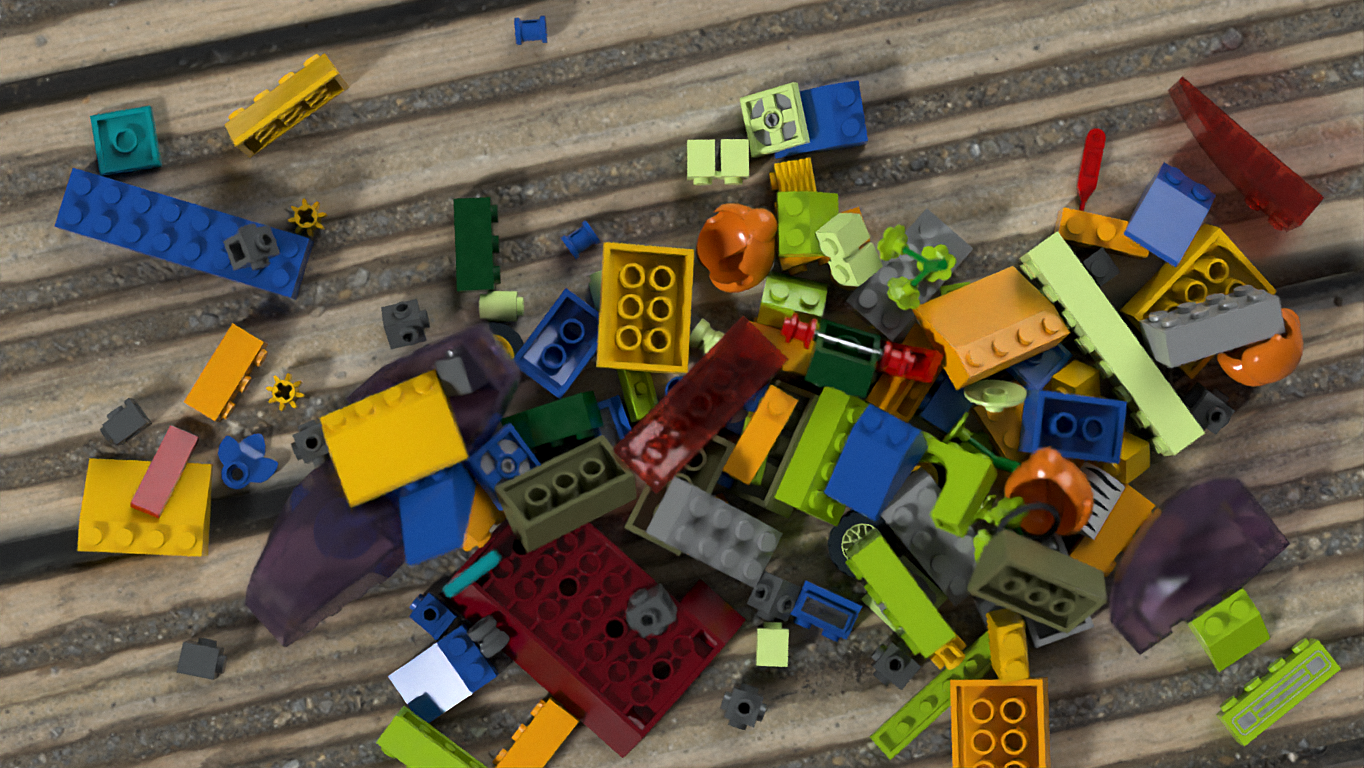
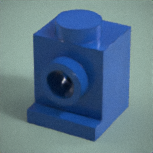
[409,592,459,641]

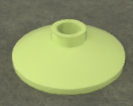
[964,380,1027,412]

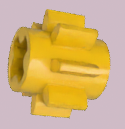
[288,198,328,237]
[266,373,306,411]
[929,632,967,670]

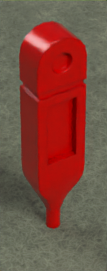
[1076,128,1106,211]

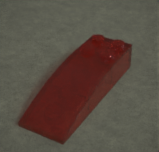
[1167,76,1324,232]
[612,315,789,494]

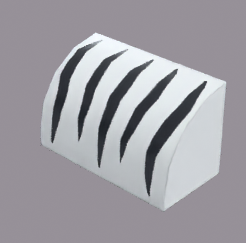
[1078,462,1125,539]

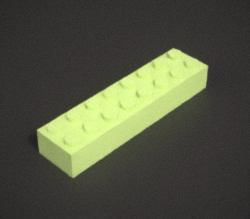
[1020,231,1205,456]

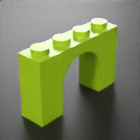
[918,431,997,538]

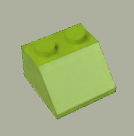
[776,191,839,258]
[756,271,828,331]
[1185,587,1271,672]

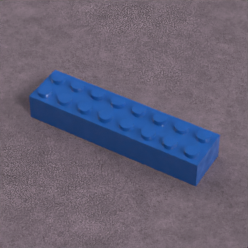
[55,168,314,300]

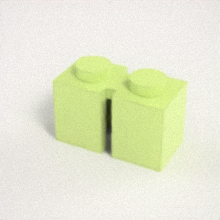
[687,139,749,185]
[815,213,883,287]

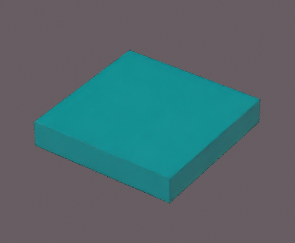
[90,105,162,177]
[442,549,503,598]

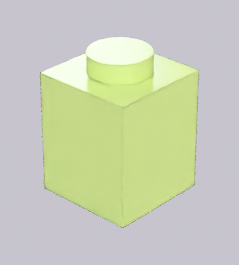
[756,622,789,667]

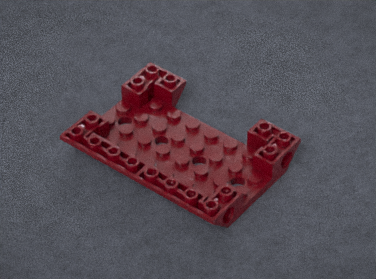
[439,517,746,758]

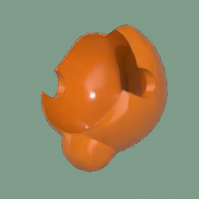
[696,203,777,293]
[1217,308,1303,386]
[1005,447,1094,536]

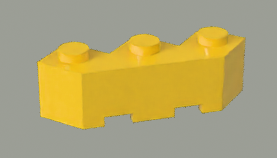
[1051,359,1150,485]

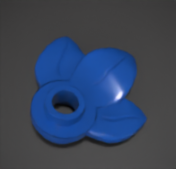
[218,433,278,489]

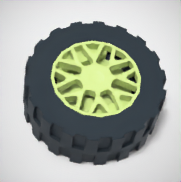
[828,511,897,579]

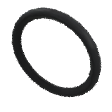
[996,503,1061,544]

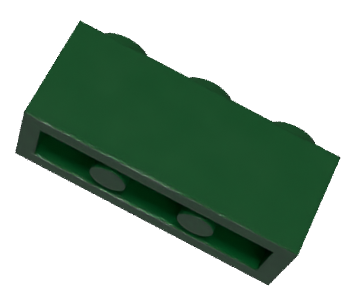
[453,197,501,293]
[500,391,604,454]

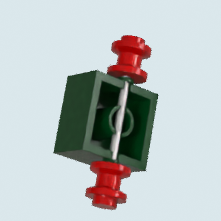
[780,312,915,398]

